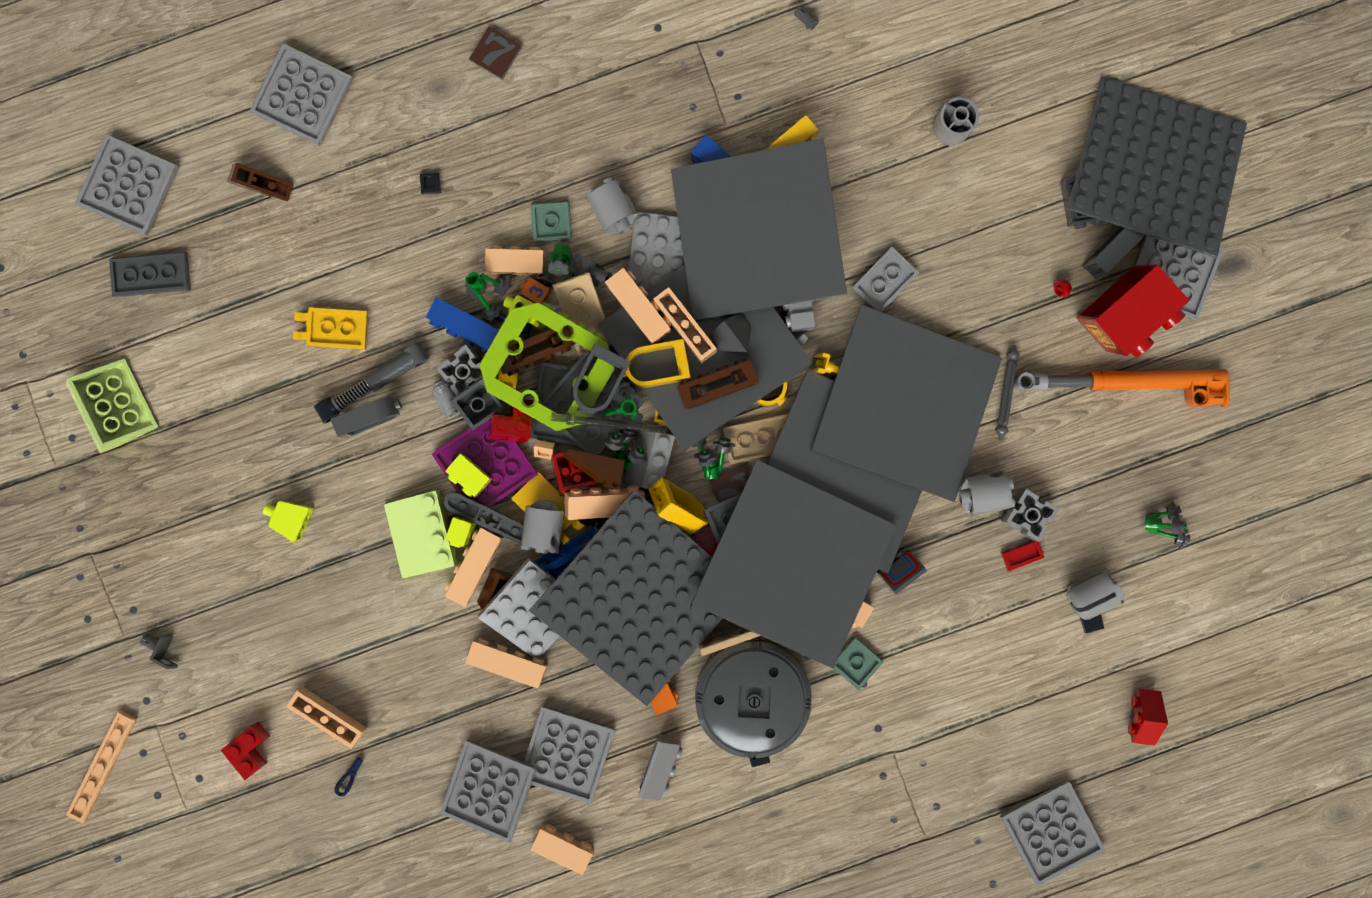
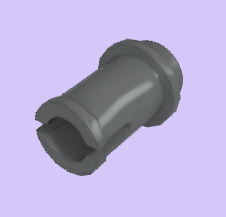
[794,6,819,30]

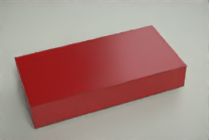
[1001,541,1045,571]

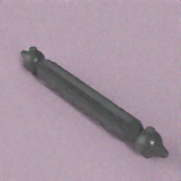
[995,345,1020,440]

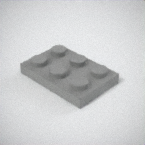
[851,247,919,312]

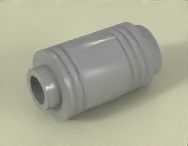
[432,380,458,417]

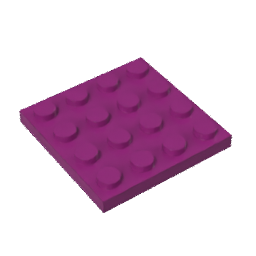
[432,414,538,514]

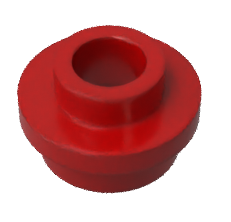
[1053,279,1072,298]

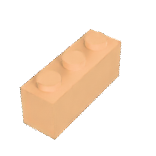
[485,246,545,276]
[530,824,594,876]

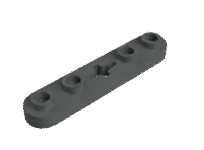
[444,491,524,544]

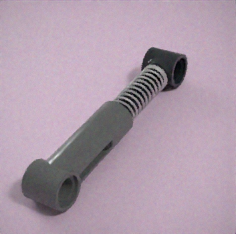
[314,342,430,424]

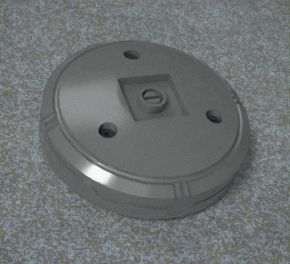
[695,639,812,758]

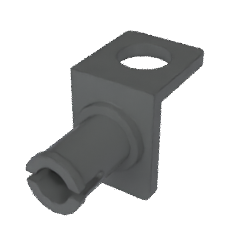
[568,254,612,286]
[140,633,178,669]

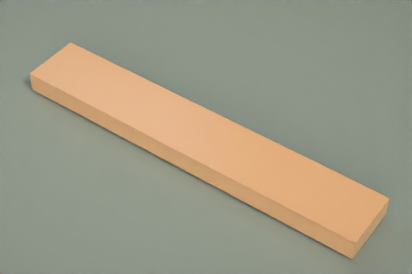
[66,710,138,823]

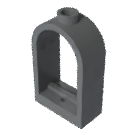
[1082,227,1145,279]
[573,344,630,415]
[330,396,402,438]

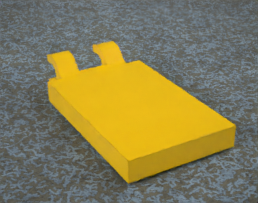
[293,307,368,350]
[511,472,585,544]

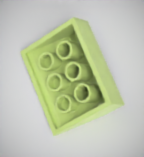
[66,359,158,453]
[384,490,458,579]

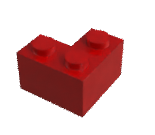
[488,399,533,443]
[551,452,598,497]
[1128,688,1168,746]
[221,721,270,781]

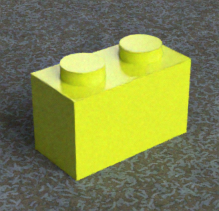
[445,454,492,497]
[445,516,477,548]

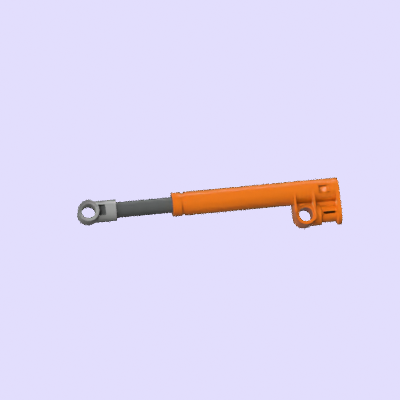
[1014,369,1230,407]

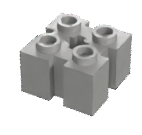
[782,300,816,334]
[437,344,483,395]
[1001,488,1059,542]

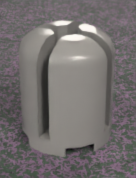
[1067,568,1125,620]

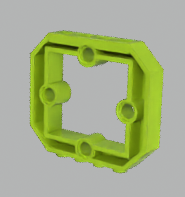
[480,302,614,431]

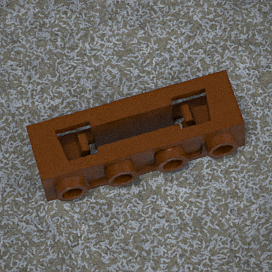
[500,326,575,376]
[677,359,759,410]

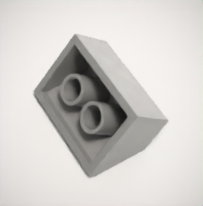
[624,428,675,489]
[638,734,683,800]

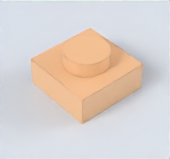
[534,440,555,460]

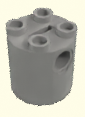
[932,97,979,146]
[586,177,639,234]
[958,471,1015,515]
[520,500,564,553]

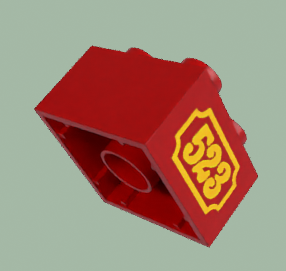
[1076,265,1190,358]

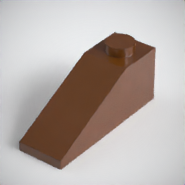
[227,162,294,202]
[564,449,624,489]

